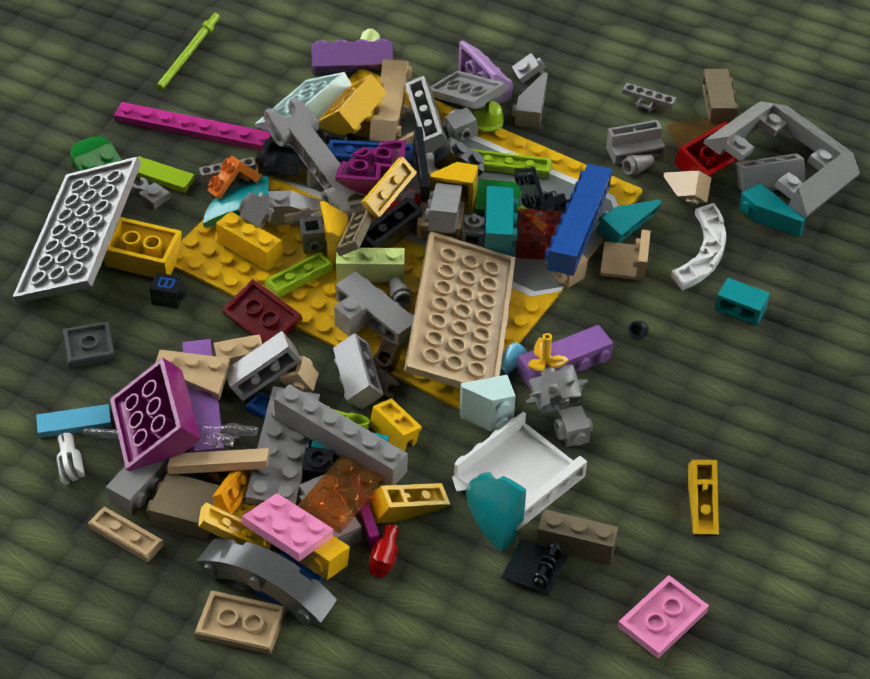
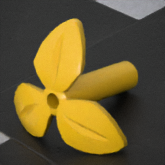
[528,333,568,371]

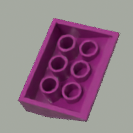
[110,357,201,471]

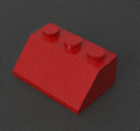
[674,121,754,177]

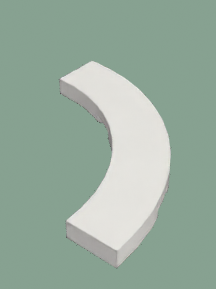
[671,203,726,291]

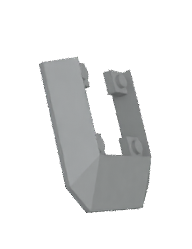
[703,101,860,218]

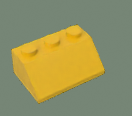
[318,74,387,136]
[104,217,182,278]

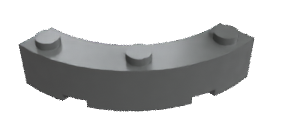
[196,538,337,625]

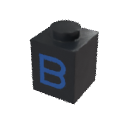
[150,273,187,309]

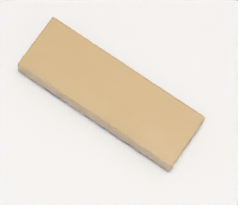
[88,506,164,563]

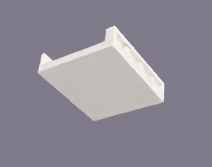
[454,411,587,531]

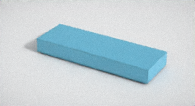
[36,404,112,438]

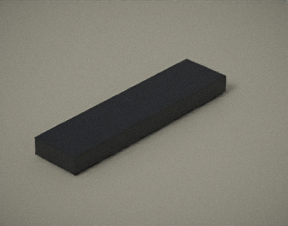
[414,127,430,202]

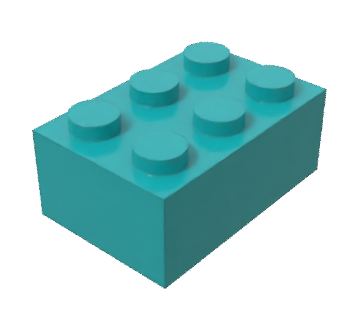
[483,186,517,257]

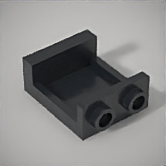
[256,135,308,185]

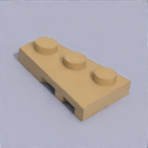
[156,350,230,400]

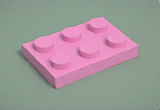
[242,493,334,561]
[618,575,709,659]

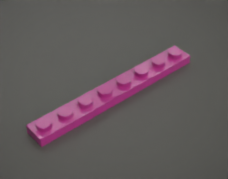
[114,102,271,151]

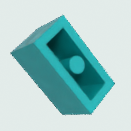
[715,278,770,326]

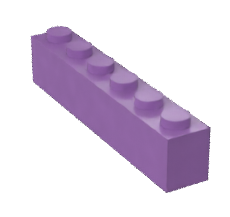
[182,339,224,453]

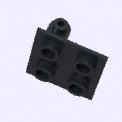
[501,539,568,596]

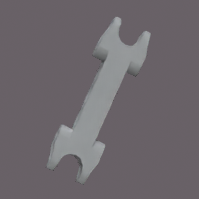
[263,98,367,221]

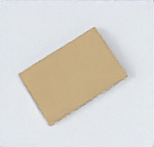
[194,590,286,655]

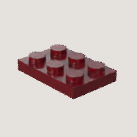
[221,279,303,344]

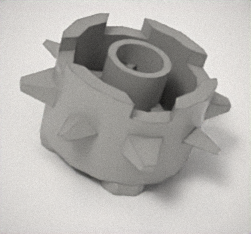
[526,365,588,413]

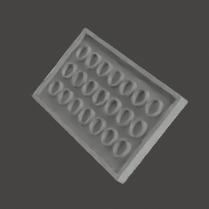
[13,157,141,303]

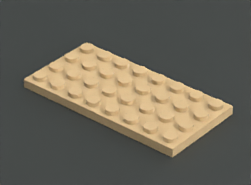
[404,231,515,388]

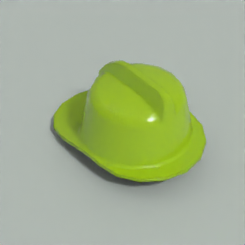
[471,100,504,132]

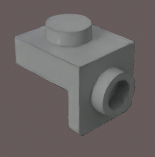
[512,53,546,83]

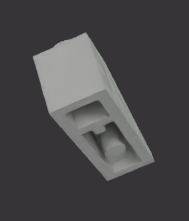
[512,73,548,128]
[268,191,321,225]

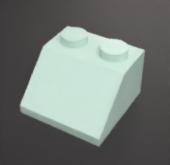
[460,375,515,431]

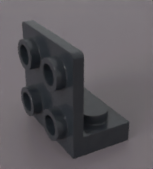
[514,166,567,210]

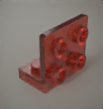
[515,208,562,260]

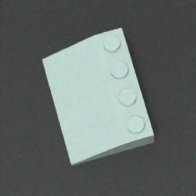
[255,72,352,132]

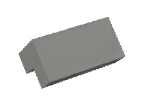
[606,120,665,165]

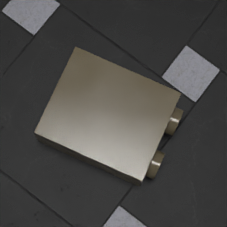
[146,472,220,540]

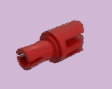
[369,524,400,578]

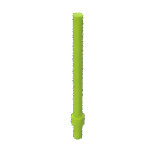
[156,13,220,91]

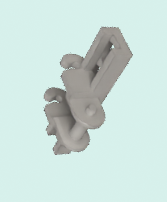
[622,83,676,113]
[199,157,256,183]

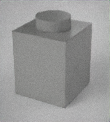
[334,295,367,336]

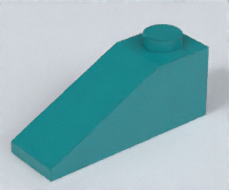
[739,183,805,237]
[596,200,662,243]

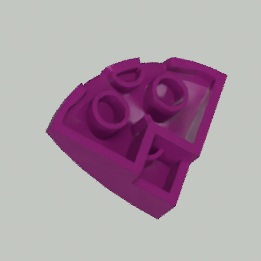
[335,140,406,201]

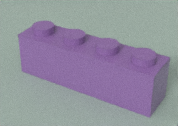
[311,39,393,73]
[517,325,613,390]

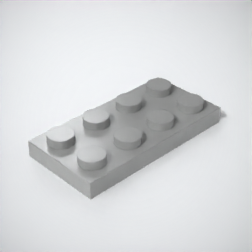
[430,71,507,110]

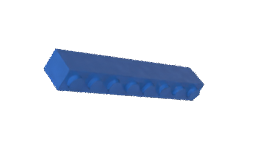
[545,164,613,276]

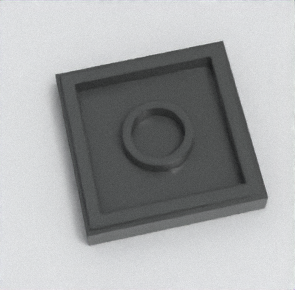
[63,321,116,368]

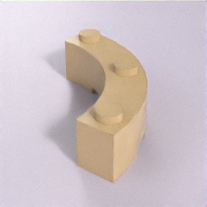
[369,59,412,141]

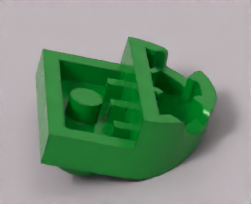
[70,136,122,171]

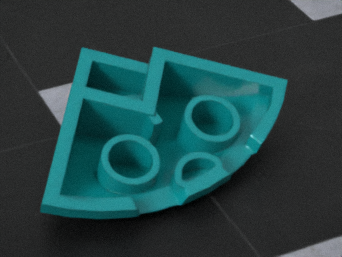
[203,176,269,227]
[466,472,526,552]

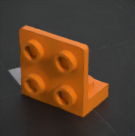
[208,155,261,199]

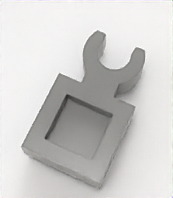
[132,177,170,210]

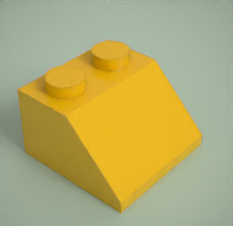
[430,162,478,214]
[320,201,349,264]

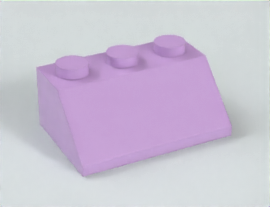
[458,41,513,104]

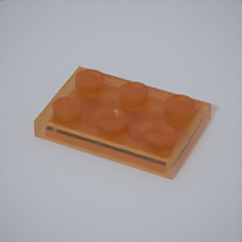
[298,454,384,534]

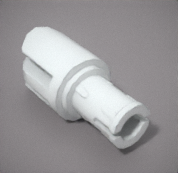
[57,433,85,485]

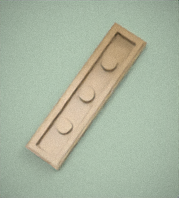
[167,448,270,475]

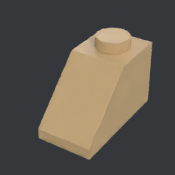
[664,171,711,205]

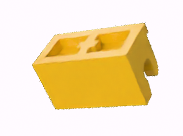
[369,398,422,452]

